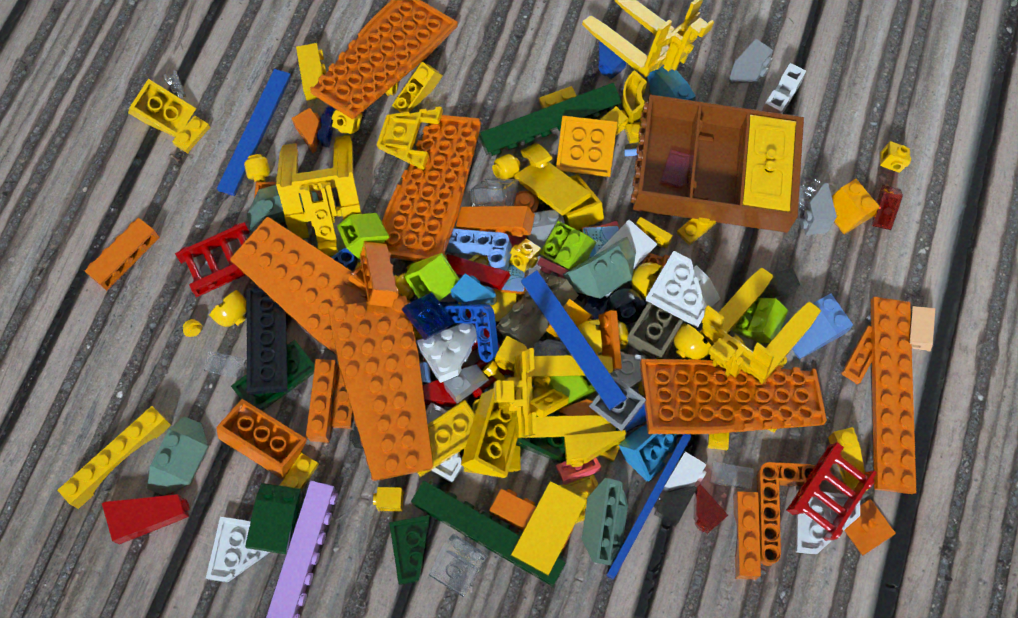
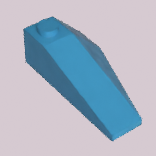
[647,65,696,101]
[619,424,683,482]

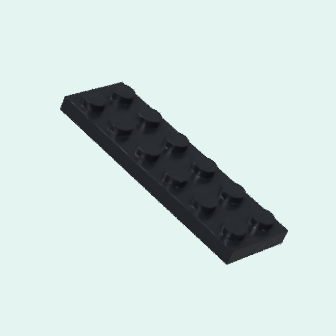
[247,287,288,395]

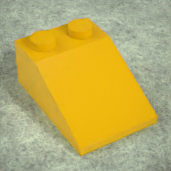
[128,79,196,137]
[563,174,604,230]

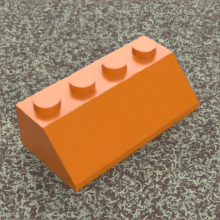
[217,399,307,479]

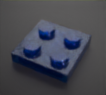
[402,292,455,340]

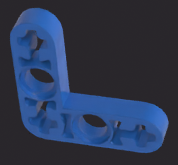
[443,304,499,362]

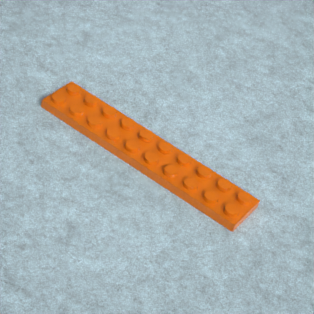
[871,297,916,494]

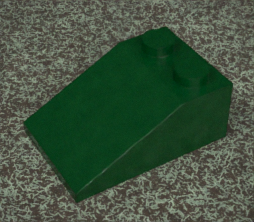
[516,413,566,463]
[245,483,303,554]

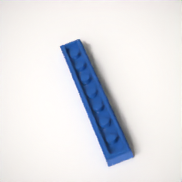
[217,69,291,196]
[521,270,627,411]
[607,434,691,580]

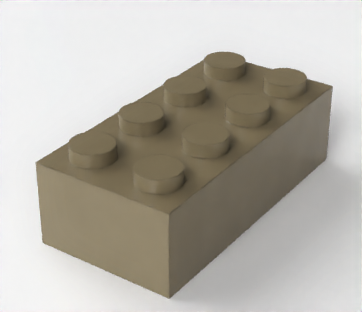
[496,273,579,349]
[627,302,685,359]

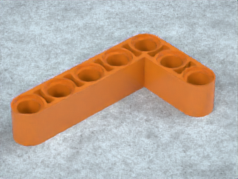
[757,462,815,566]

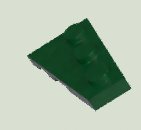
[389,515,430,585]

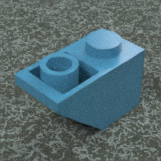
[451,273,496,305]

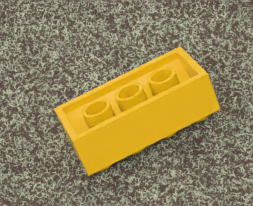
[460,388,517,478]

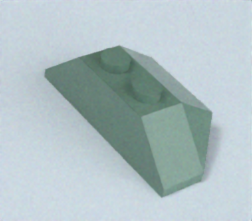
[247,185,319,232]
[563,237,636,298]
[147,416,209,496]
[582,478,628,565]

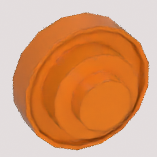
[511,190,539,213]

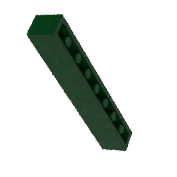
[479,82,622,157]
[411,480,566,588]

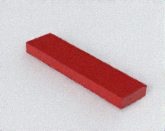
[446,254,511,290]

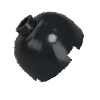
[607,288,646,325]

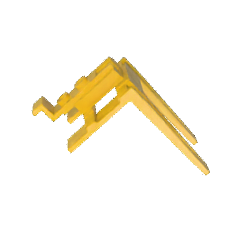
[582,0,714,77]
[276,135,362,257]
[700,268,821,384]
[494,348,616,438]

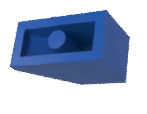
[598,41,626,80]

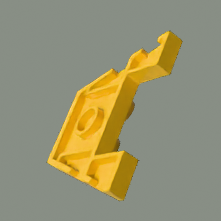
[376,107,443,170]

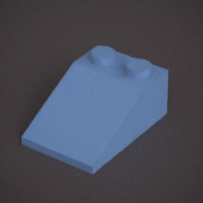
[781,293,853,359]

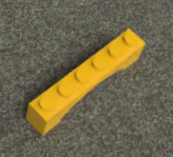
[57,406,171,509]

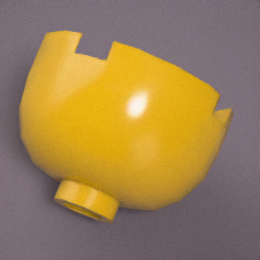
[631,262,663,300]
[209,290,247,327]
[578,319,602,356]
[674,323,712,360]

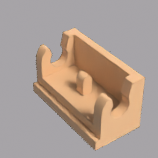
[909,306,935,351]

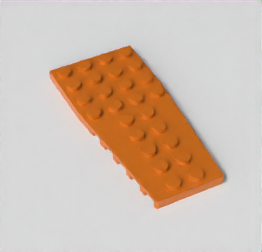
[310,0,458,119]
[382,115,482,262]
[230,217,368,356]
[328,296,433,481]
[640,359,827,434]

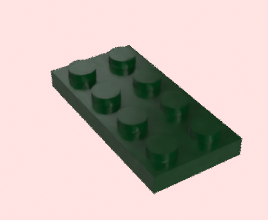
[231,339,315,411]

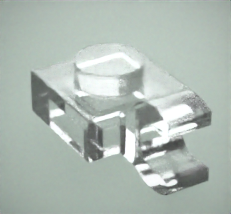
[164,70,186,99]
[798,178,821,211]

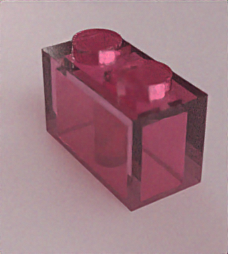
[660,150,690,190]

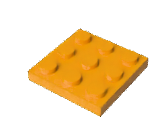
[556,116,617,177]

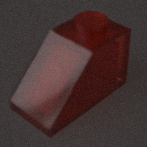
[872,185,903,230]
[693,484,728,535]

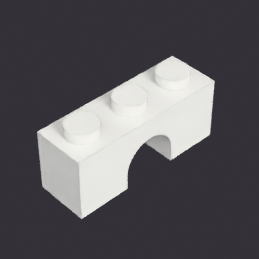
[763,63,806,114]

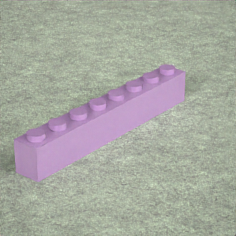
[266,481,338,618]

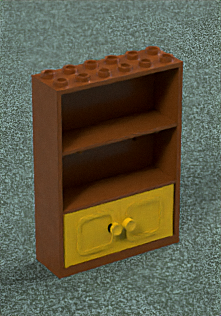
[630,95,804,233]

